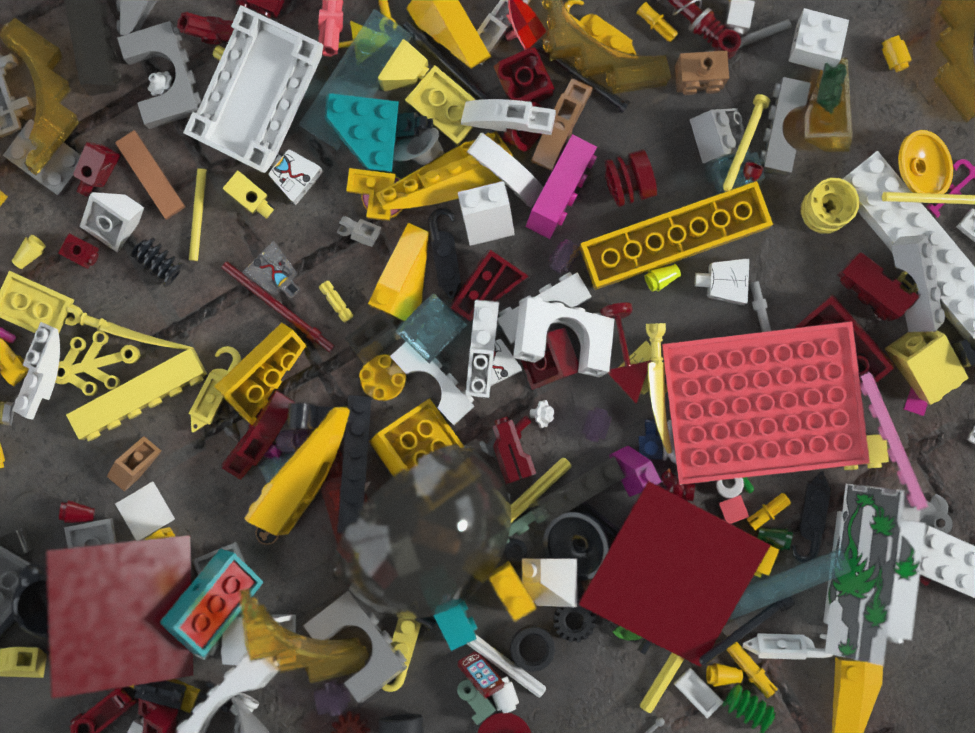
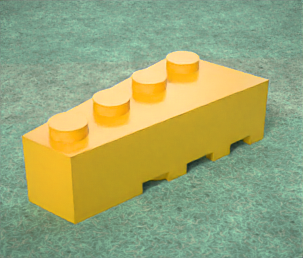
[214,323,306,425]

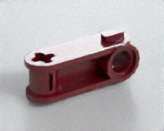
[69,687,138,733]

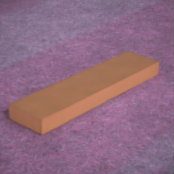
[115,130,185,220]

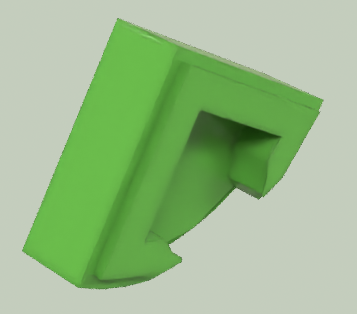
[612,626,643,641]

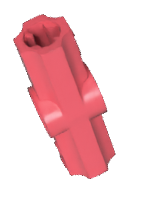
[318,0,343,57]

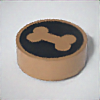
[255,527,280,545]

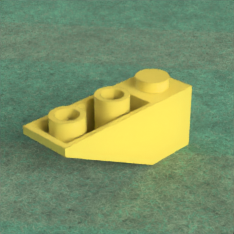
[0,647,47,678]

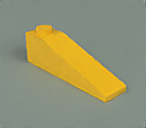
[832,657,883,733]

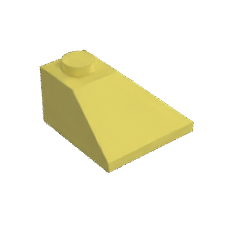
[378,39,429,91]

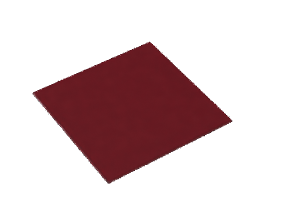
[578,481,771,667]
[46,535,194,698]

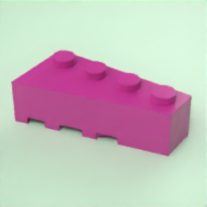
[526,134,597,239]

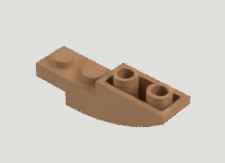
[532,79,593,171]

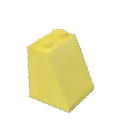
[885,330,968,405]

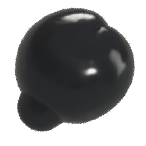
[11,564,49,639]

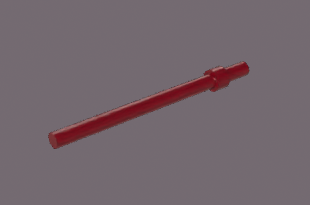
[221,261,335,353]

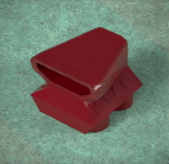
[493,47,555,103]

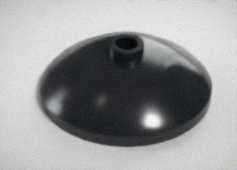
[543,511,610,581]

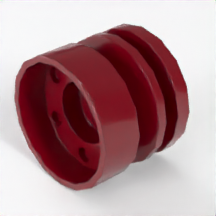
[604,149,657,207]

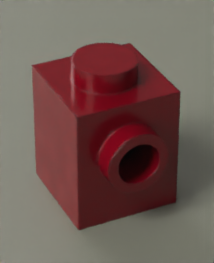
[58,233,99,269]

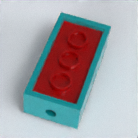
[160,548,263,657]

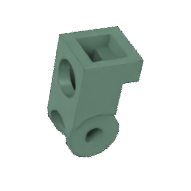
[457,678,496,725]

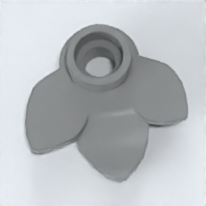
[919,494,953,534]

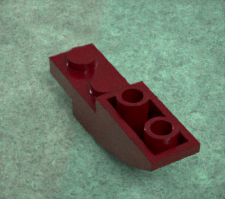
[221,390,295,480]

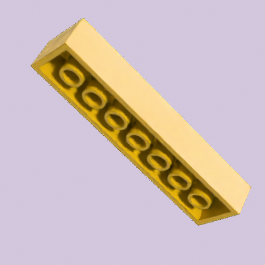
[579,181,773,290]

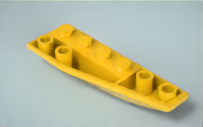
[376,131,513,210]
[244,407,350,536]

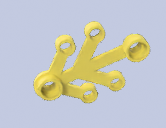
[55,331,140,396]

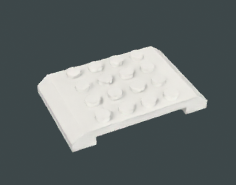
[183,5,323,173]

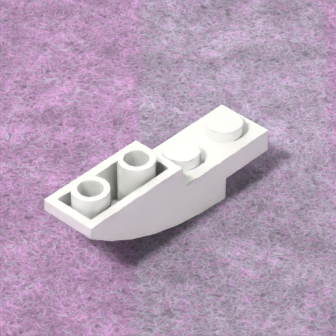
[461,99,556,135]
[466,300,499,398]
[12,322,60,420]

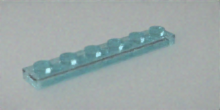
[728,548,851,621]

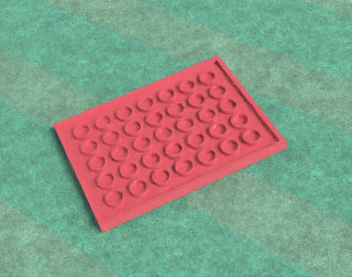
[662,322,870,485]

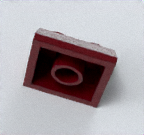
[520,328,579,390]

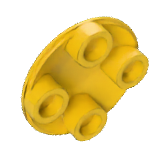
[359,354,406,401]

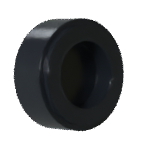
[504,539,527,562]

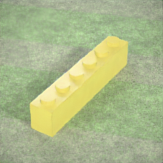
[66,348,207,442]

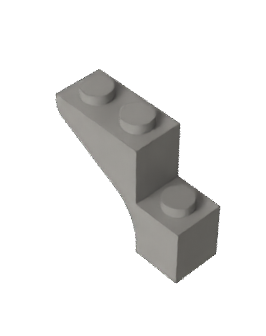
[117,0,159,36]

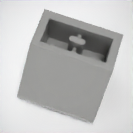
[690,108,751,163]

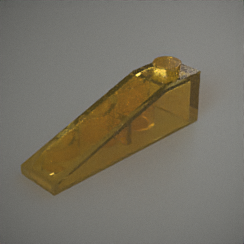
[804,58,853,152]

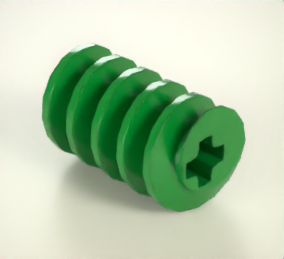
[722,684,776,733]

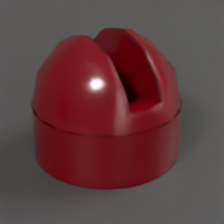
[743,162,764,181]

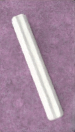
[467,635,546,697]

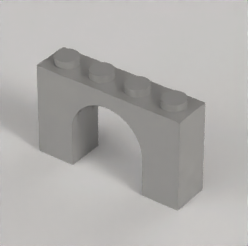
[117,21,202,129]
[303,591,408,703]

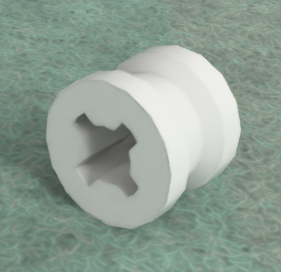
[230,693,259,715]

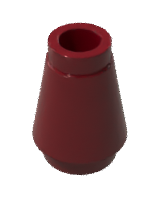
[59,500,95,523]

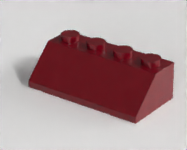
[795,294,894,394]

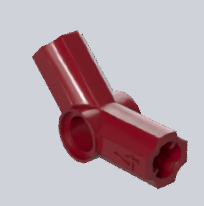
[177,12,234,44]

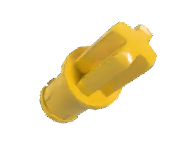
[636,2,678,42]
[746,493,791,531]

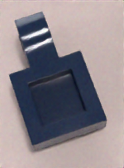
[638,419,662,459]

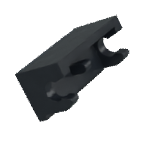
[951,340,975,367]

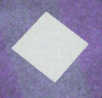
[115,482,175,541]

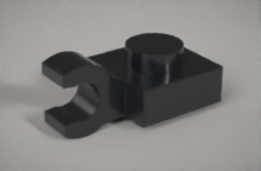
[395,112,433,139]

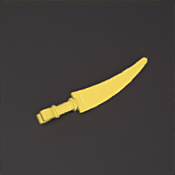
[65,304,194,350]
[646,323,672,454]

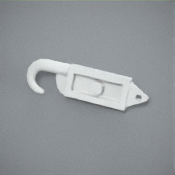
[743,633,833,660]

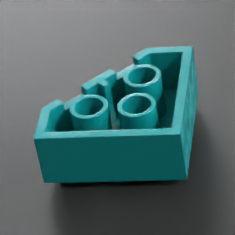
[324,93,399,173]

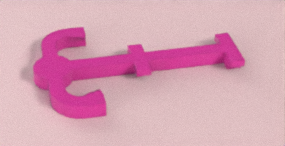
[926,159,975,218]

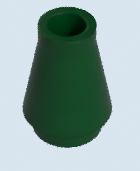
[758,527,793,552]

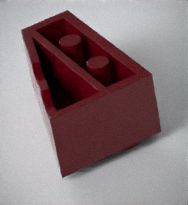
[449,250,528,321]
[837,252,919,322]

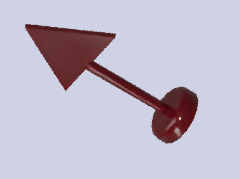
[600,302,651,404]

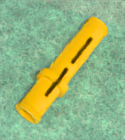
[723,635,778,699]

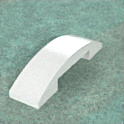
[467,133,544,207]

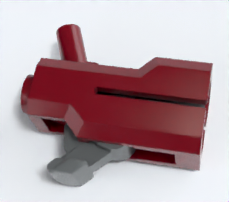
[479,415,536,484]

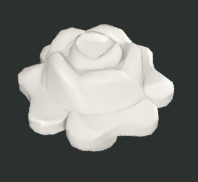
[148,71,172,96]
[530,400,554,428]

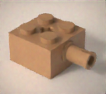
[675,51,729,95]

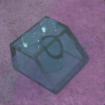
[396,293,467,364]

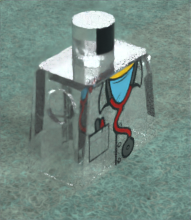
[242,241,300,299]

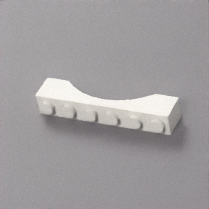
[177,649,280,733]

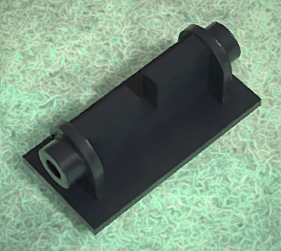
[134,680,187,710]

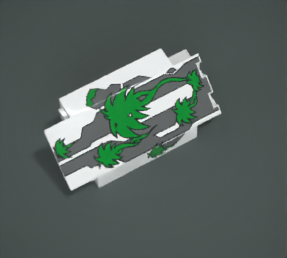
[823,484,926,666]

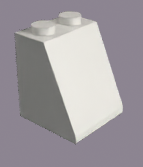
[458,181,515,246]
[221,614,296,666]

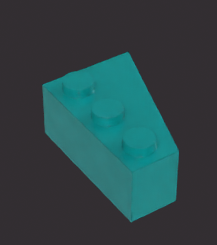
[418,563,478,651]

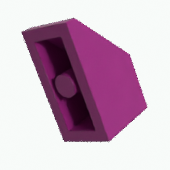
[609,446,661,497]

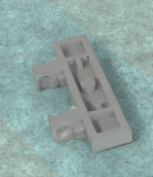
[0,53,34,138]

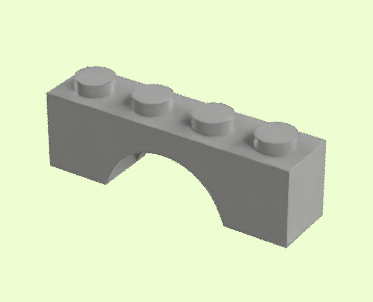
[758,77,811,177]
[891,235,945,332]

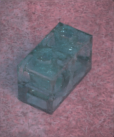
[709,151,765,195]

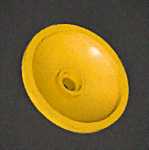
[898,130,953,194]

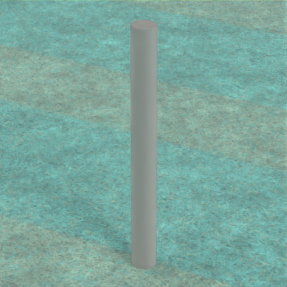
[704,19,792,52]

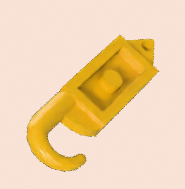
[562,0,638,61]

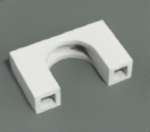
[513,297,614,377]

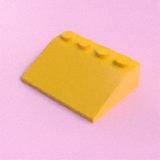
[368,398,484,517]

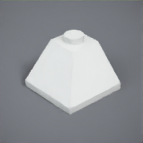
[80,192,144,252]
[522,559,577,607]

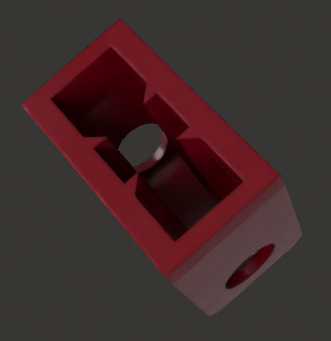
[73,142,121,197]

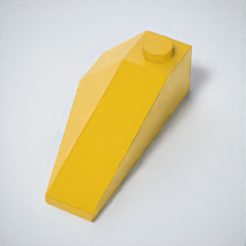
[406,0,491,69]
[368,223,429,325]

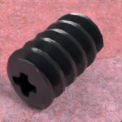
[130,237,182,287]

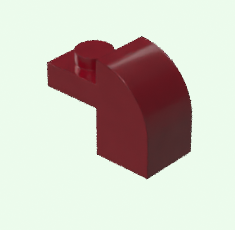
[138,699,178,733]

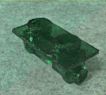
[816,63,847,114]

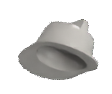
[393,128,444,165]

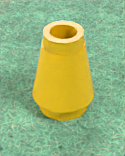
[706,663,743,687]

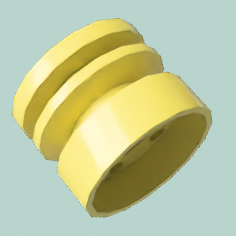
[801,178,859,234]

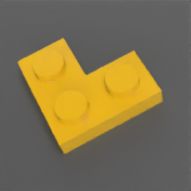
[346,168,396,221]

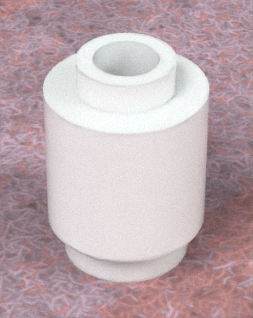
[492,676,519,714]

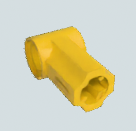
[0,338,29,386]

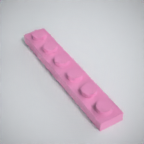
[860,373,929,510]

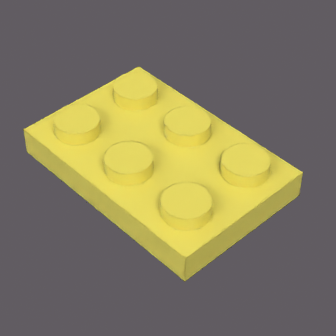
[405,66,476,146]
[0,271,74,333]

